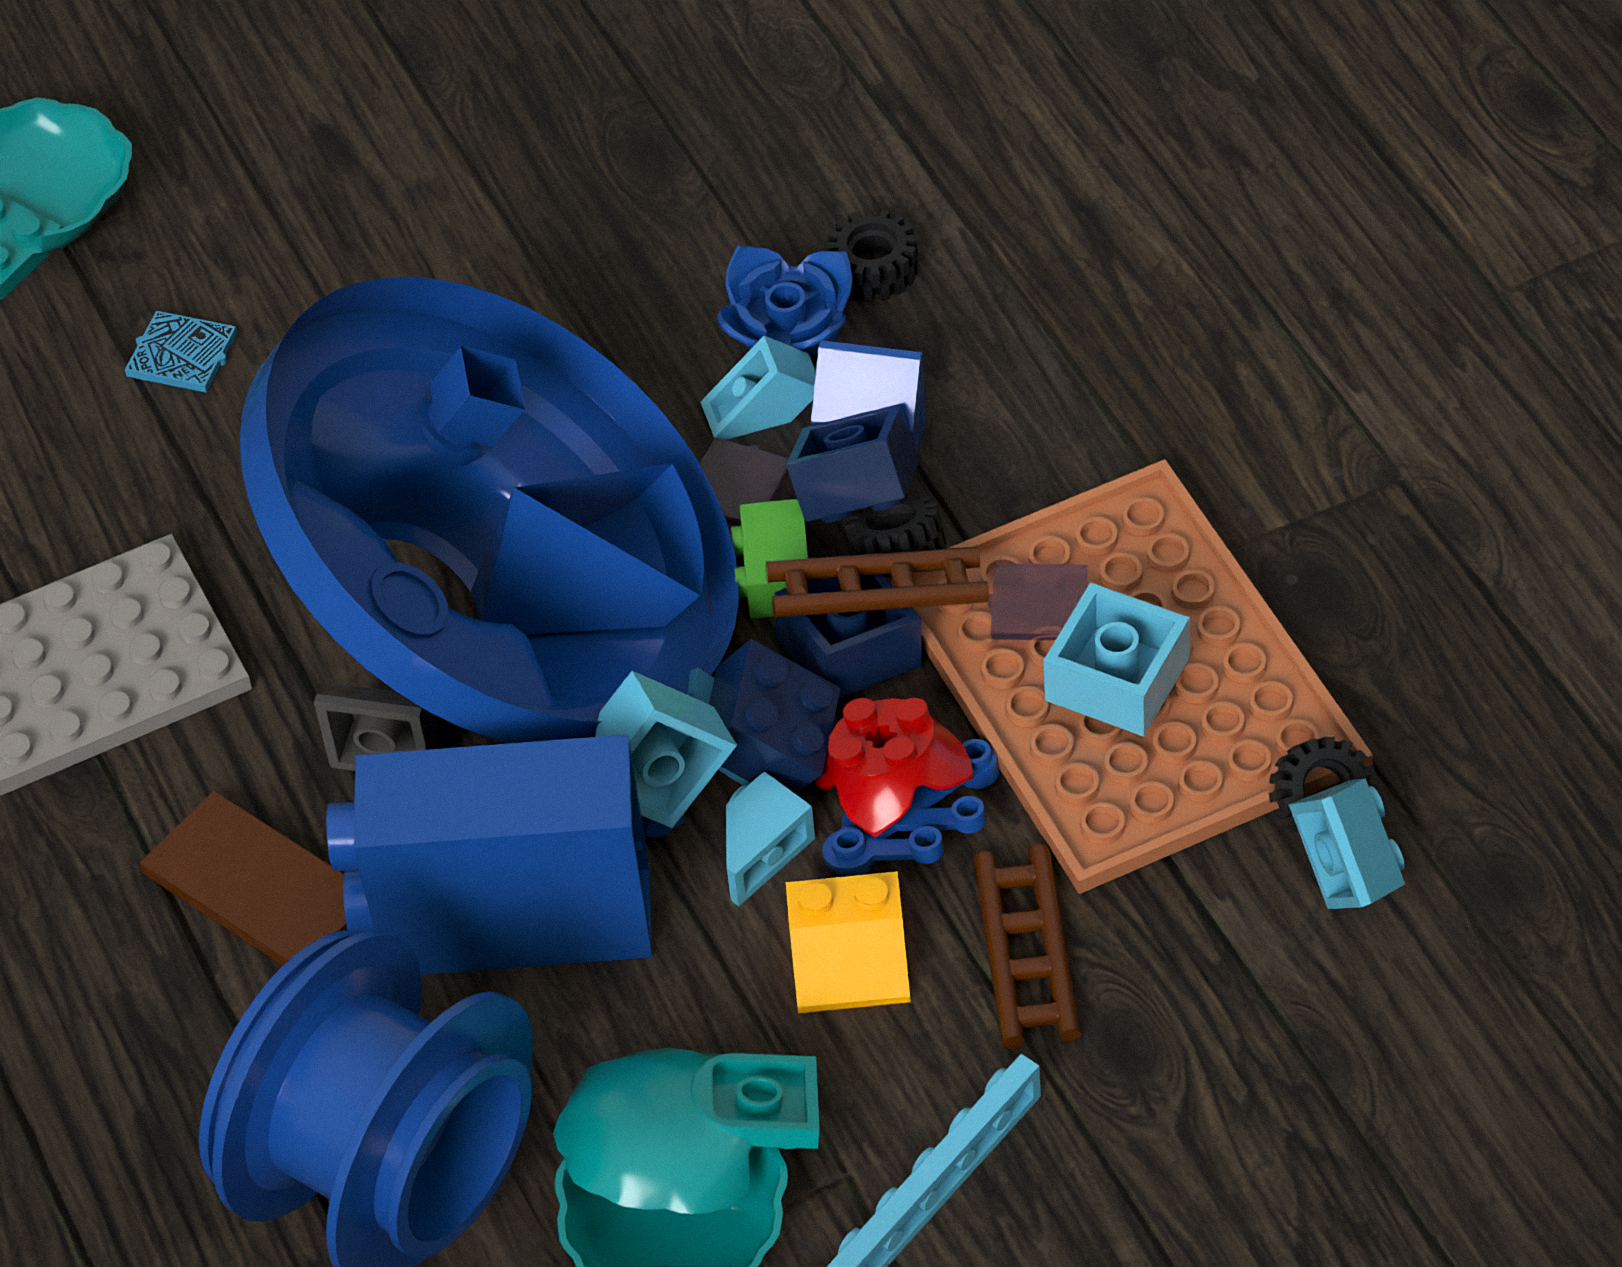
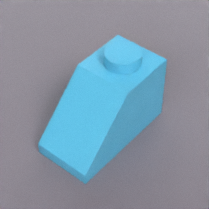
[701,336,816,441]
[726,771,815,906]

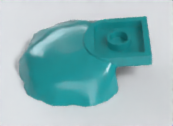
[0,97,132,300]
[553,1047,820,1215]
[554,1146,788,1267]

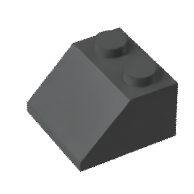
[314,684,450,771]

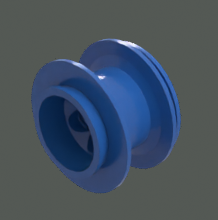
[199,930,533,1267]

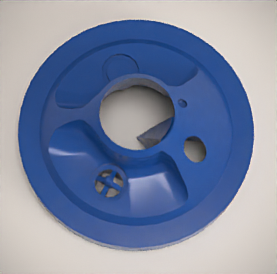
[240,277,739,743]

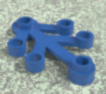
[822,739,1000,877]

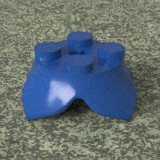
[717,245,853,356]

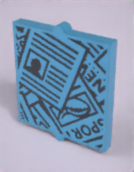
[125,311,238,393]

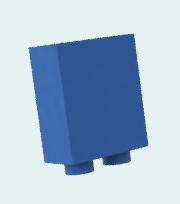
[326,734,652,975]

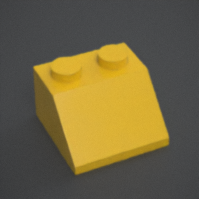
[785,871,911,1013]

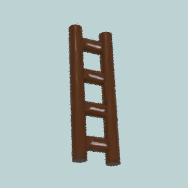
[765,547,989,618]
[973,844,1082,1049]

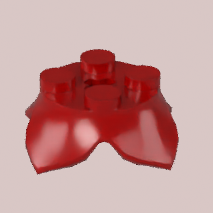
[814,698,974,838]

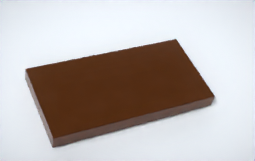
[139,790,348,966]

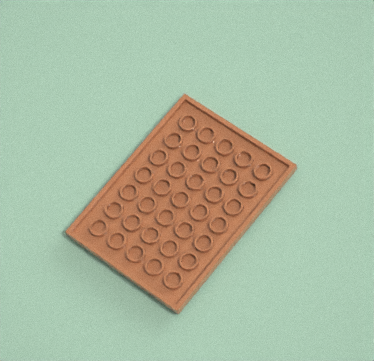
[886,459,1373,894]

